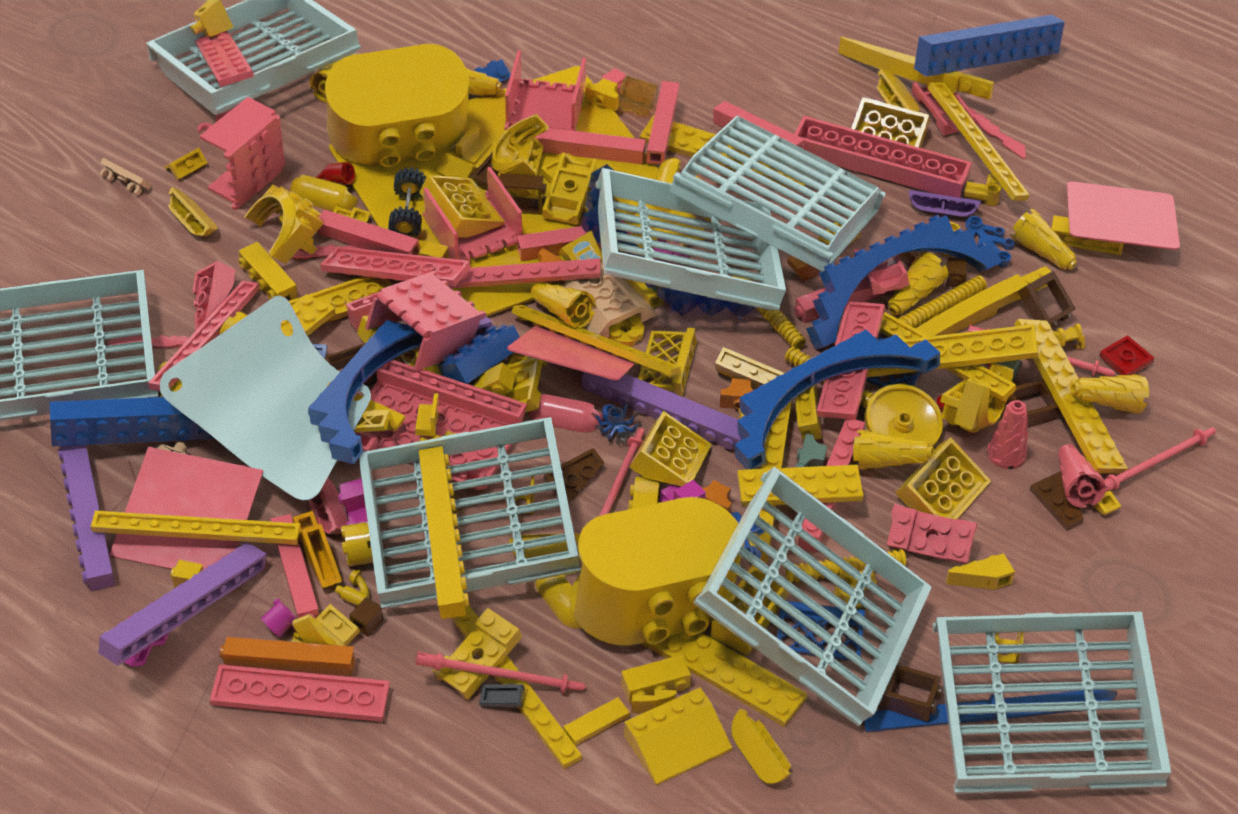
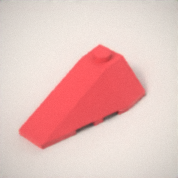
[193,261,236,331]

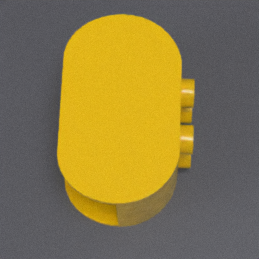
[325,44,469,167]
[570,497,744,645]

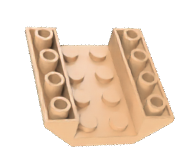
[562,263,657,338]

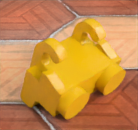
[1053,324,1085,351]

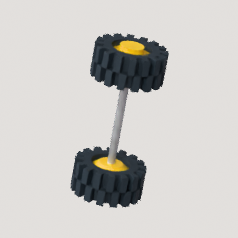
[388,167,427,238]

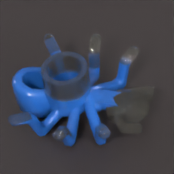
[591,401,642,445]

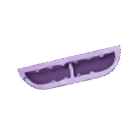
[909,190,981,217]

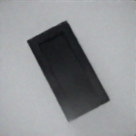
[479,684,525,707]

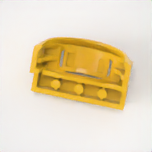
[492,114,549,198]

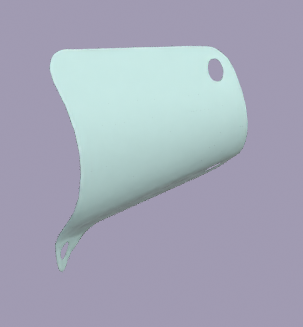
[160,296,371,500]

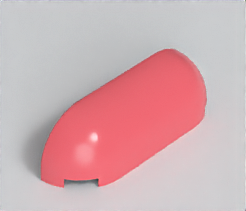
[528,394,604,433]
[308,477,348,534]

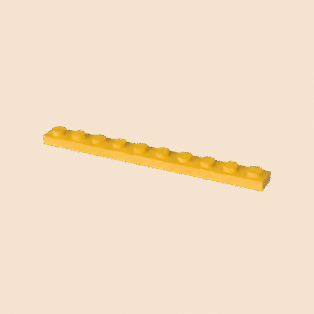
[928,82,1030,201]
[511,305,681,377]
[879,312,1017,402]
[90,511,301,545]
[451,605,582,770]

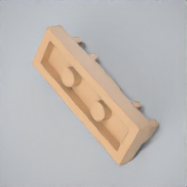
[100,158,152,196]

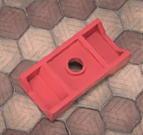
[912,82,976,136]
[853,241,909,295]
[887,505,978,565]

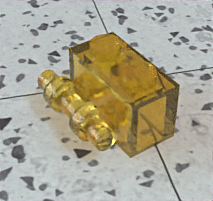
[619,75,659,116]

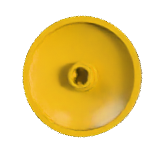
[865,384,943,446]

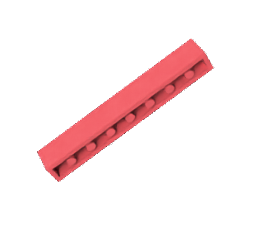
[797,419,865,553]

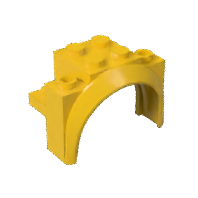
[244,184,323,264]
[940,363,1014,432]

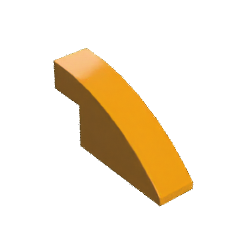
[292,511,342,589]

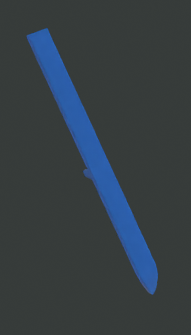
[863,690,1118,733]

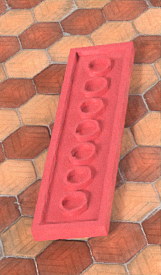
[195,31,254,87]
[320,246,471,287]
[817,301,885,420]
[210,664,390,722]

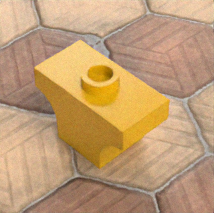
[585,78,619,111]

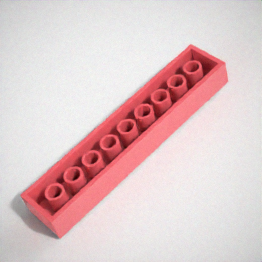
[794,116,972,198]

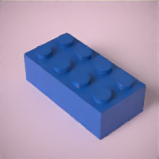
[437,324,520,384]

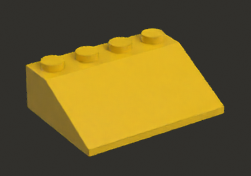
[852,97,930,148]
[419,175,505,238]
[629,411,712,486]
[895,437,991,520]
[624,687,732,786]

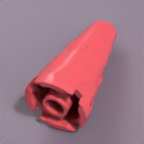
[987,400,1028,469]
[1058,444,1106,508]

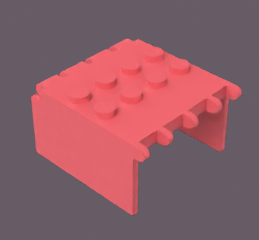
[504,50,586,131]
[200,97,285,210]
[422,167,522,261]
[365,271,486,371]

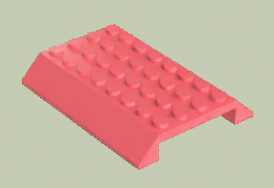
[354,360,527,490]

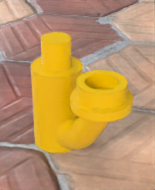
[335,570,370,606]

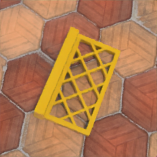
[638,328,697,396]

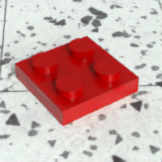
[1099,335,1154,375]

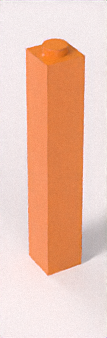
[220,637,355,677]

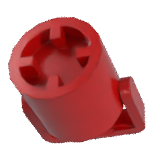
[316,162,355,185]

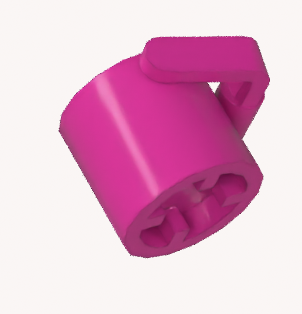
[261,599,298,638]

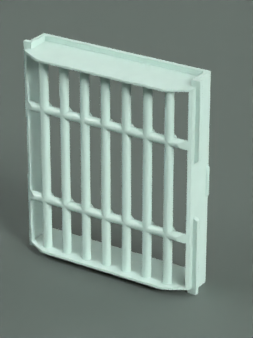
[146,0,361,115]
[669,116,886,271]
[596,168,786,310]
[0,270,158,421]
[359,417,581,609]
[694,467,932,726]
[933,612,1171,794]

